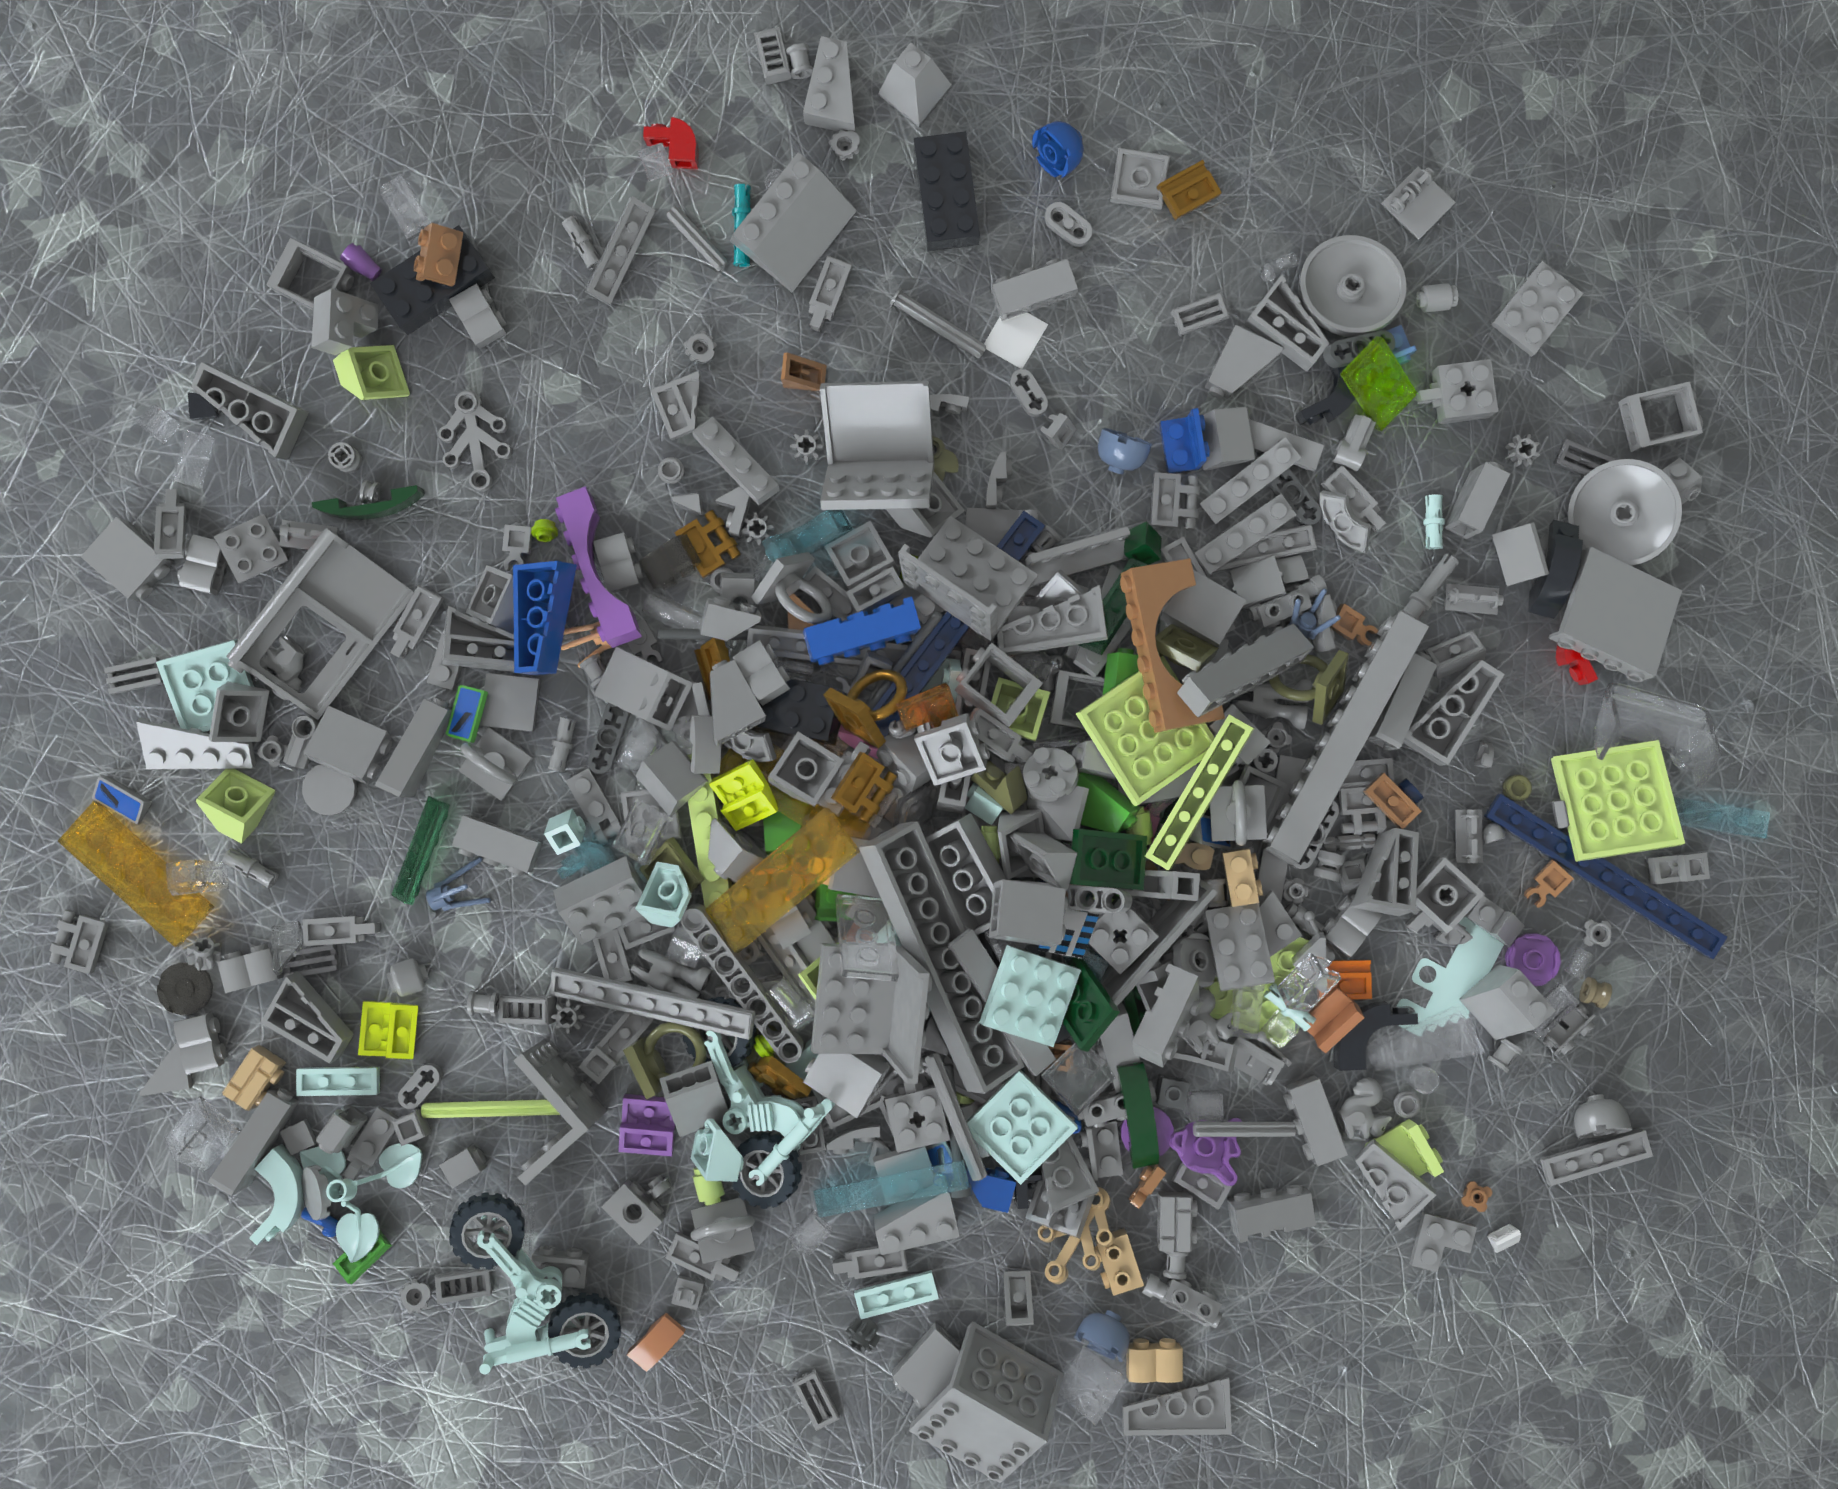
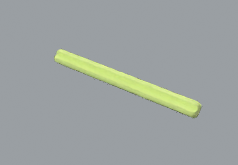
[421,1100,560,1118]

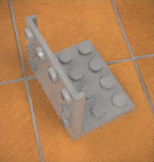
[820,381,935,510]
[898,516,1038,641]
[811,943,932,1084]
[514,1040,607,1185]
[909,1321,1064,1483]

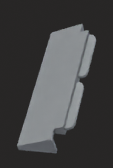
[1098,871,1217,1006]

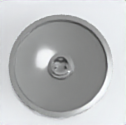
[1298,235,1406,337]
[1568,459,1682,566]

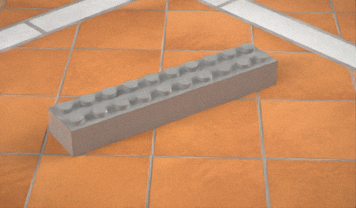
[1262,611,1429,865]
[859,821,1025,1094]

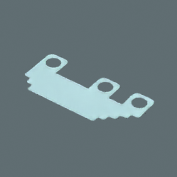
[1396,917,1504,1036]

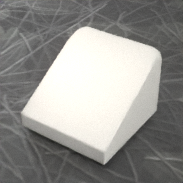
[1487,1224,1521,1253]

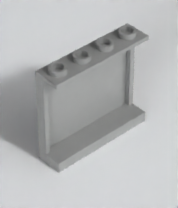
[1549,547,1682,682]

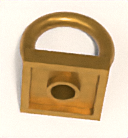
[823,669,908,749]

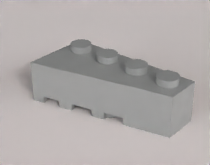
[191,362,309,460]
[1403,660,1505,766]

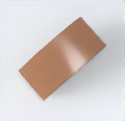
[627,1313,686,1372]

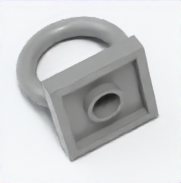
[751,552,833,625]
[458,727,534,801]
[1210,780,1267,846]
[691,1197,756,1264]

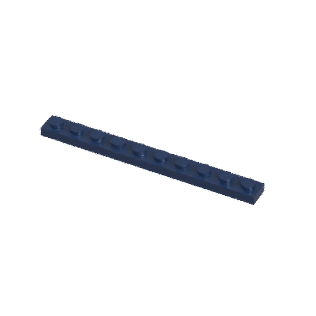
[872,511,1045,737]
[1484,794,1727,959]

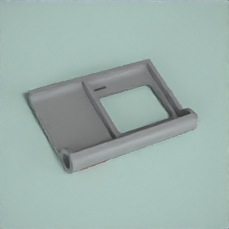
[226,528,414,720]

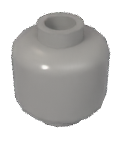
[386,958,429,997]

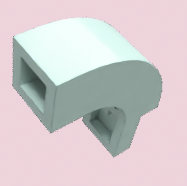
[249,1144,305,1245]

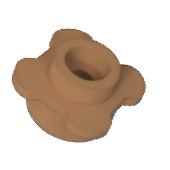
[1461,1181,1492,1212]

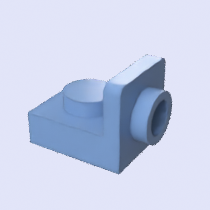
[1377,325,1417,366]

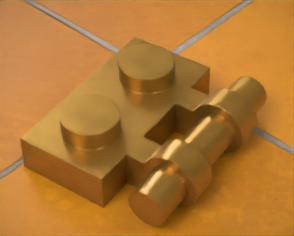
[674,510,741,578]
[831,752,897,823]
[747,1056,812,1100]

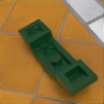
[312,485,425,520]
[1117,1062,1159,1169]

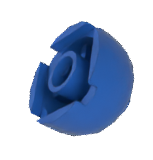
[1032,121,1084,178]

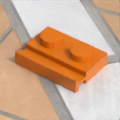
[1316,959,1372,1000]

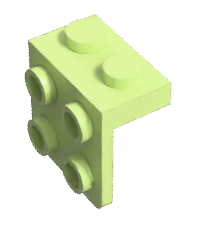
[1365,1119,1444,1177]

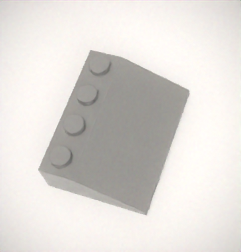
[730,152,857,293]

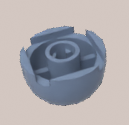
[1098,428,1152,474]
[1074,1310,1130,1362]

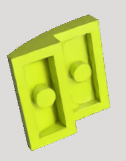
[709,759,778,831]
[358,1001,418,1059]

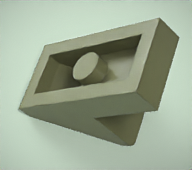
[971,760,1028,815]

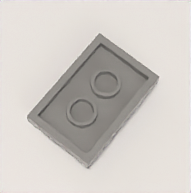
[1490,261,1583,357]
[1205,903,1275,992]

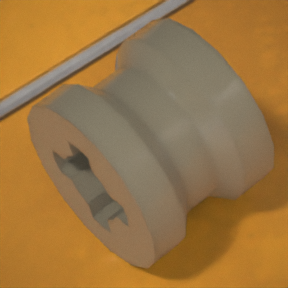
[1579,977,1612,1009]

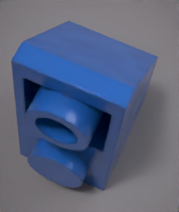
[964,1163,1017,1213]

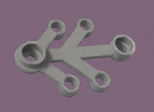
[438,390,512,492]

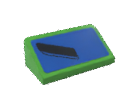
[446,685,488,743]

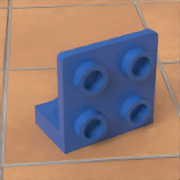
[1159,408,1210,474]

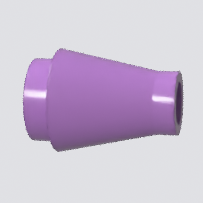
[340,243,382,281]

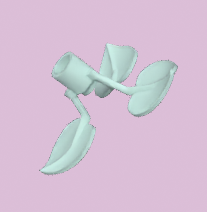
[300,1143,422,1263]

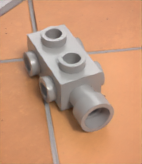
[1247,574,1327,628]
[1075,1080,1157,1128]
[1141,1273,1222,1328]

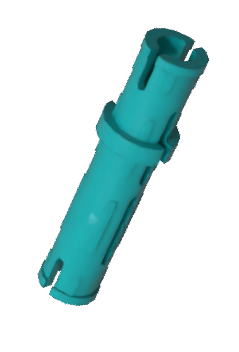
[732,184,752,267]

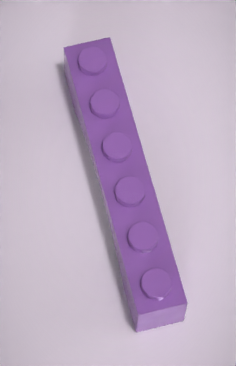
[555,486,642,648]

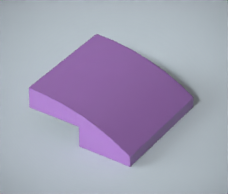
[619,1094,675,1157]

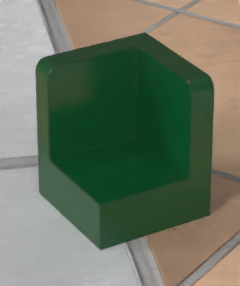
[1124,521,1162,567]

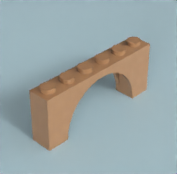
[1120,558,1225,733]

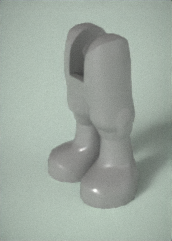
[1231,679,1311,729]
[630,948,712,999]

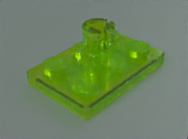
[1340,336,1417,431]

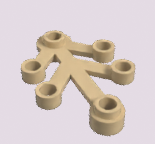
[1038,1187,1114,1284]

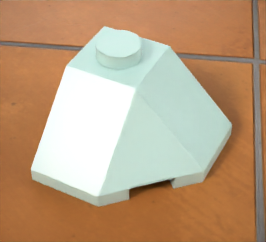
[635,862,691,928]
[691,1119,743,1182]

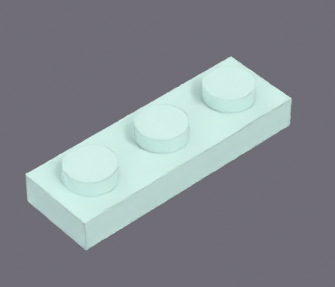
[296,1067,380,1096]
[854,1270,939,1319]

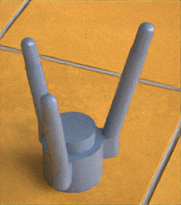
[1288,588,1341,640]
[426,857,491,911]

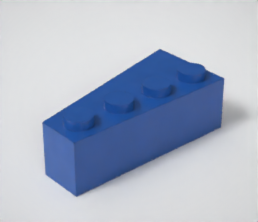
[513,561,577,675]
[803,596,921,665]

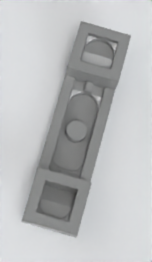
[579,984,655,1084]

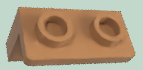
[414,223,463,286]

